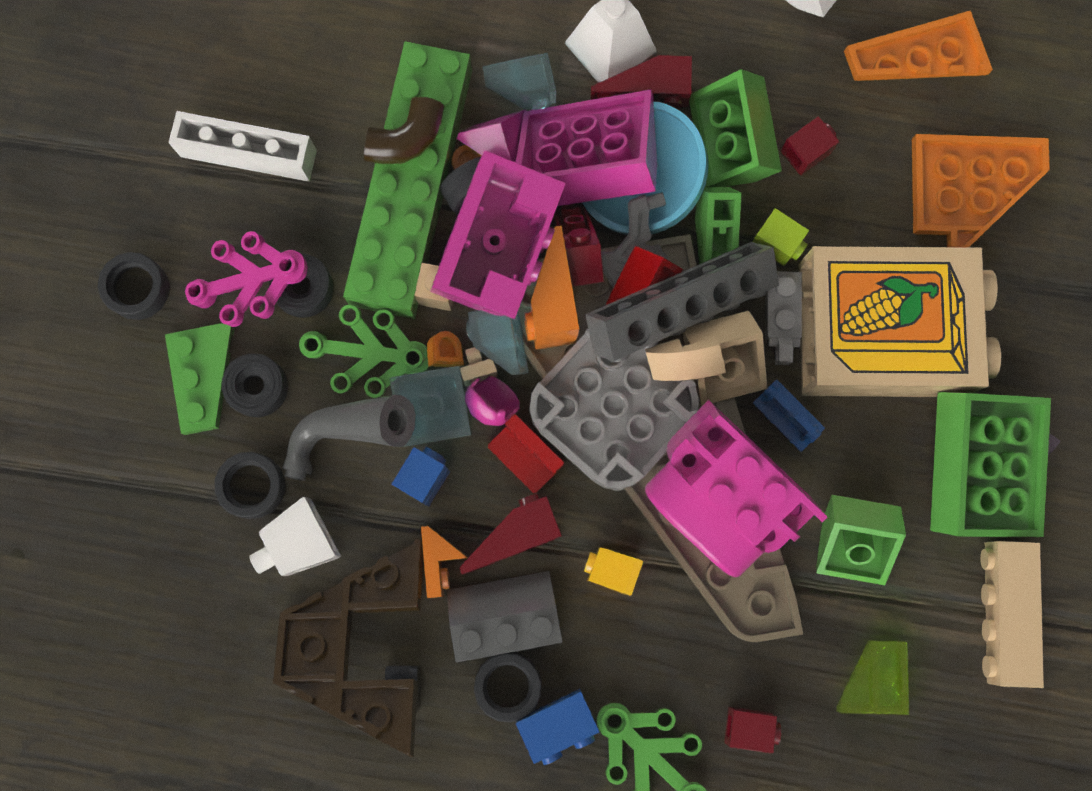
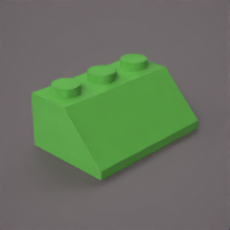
[689,69,782,187]

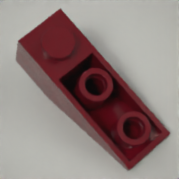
[590,55,692,110]
[553,203,604,287]

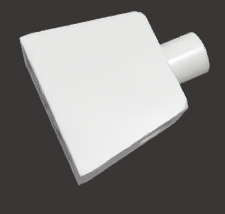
[249,497,341,576]

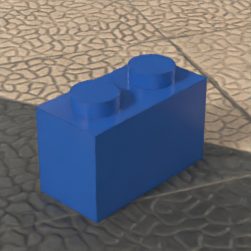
[391,446,450,507]
[515,689,599,765]

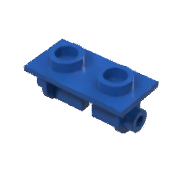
[753,380,825,452]

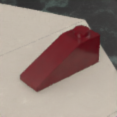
[460,493,561,574]

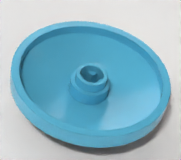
[582,101,708,235]

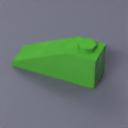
[695,187,742,264]

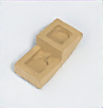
[645,337,726,381]

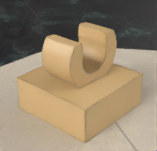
[460,346,498,387]

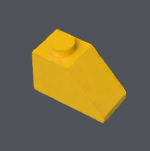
[583,547,643,596]

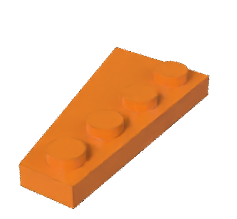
[844,10,993,81]

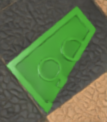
[165,323,235,435]

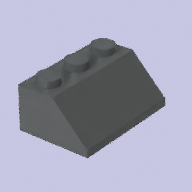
[446,571,562,663]

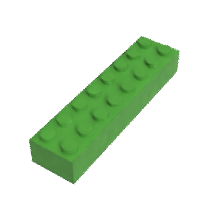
[343,41,472,319]

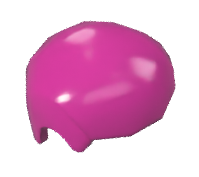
[465,376,520,426]

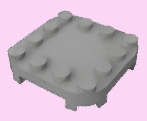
[530,329,699,491]

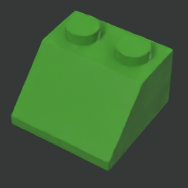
[816,495,906,585]

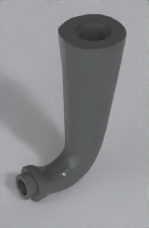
[282,395,416,481]

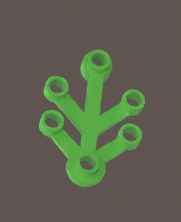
[299,305,429,398]
[597,703,707,791]

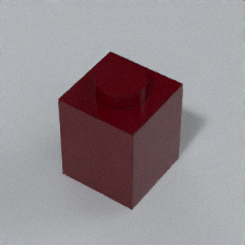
[780,116,839,176]
[724,707,781,754]

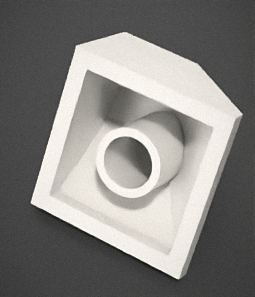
[565,0,657,83]

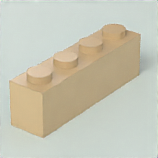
[981,541,1044,688]

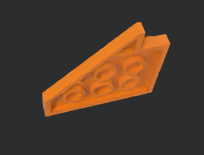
[912,134,1050,248]

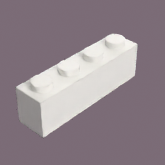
[169,111,317,182]

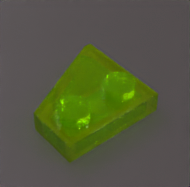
[837,640,909,715]

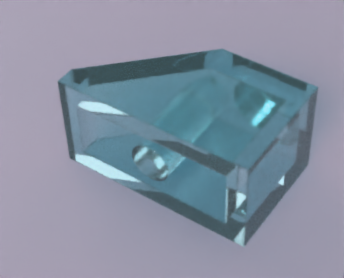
[482,53,556,110]
[466,310,529,375]

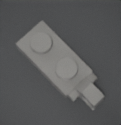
[765,271,802,365]

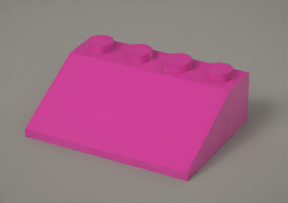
[516,90,657,206]

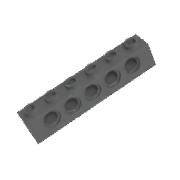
[585,242,779,362]

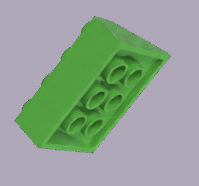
[930,392,1051,537]

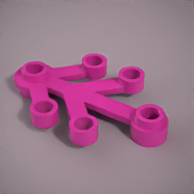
[185,231,308,327]

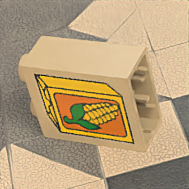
[798,246,1001,397]

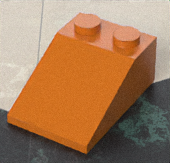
[524,226,579,350]

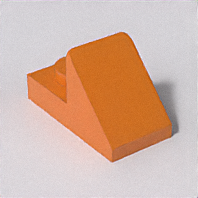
[421,526,468,598]

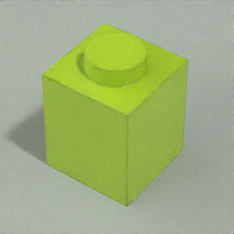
[752,208,809,266]

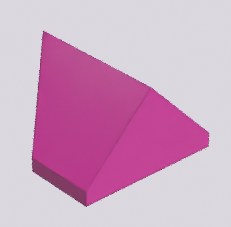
[456,109,526,163]

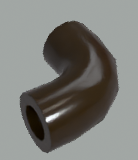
[364,97,445,164]

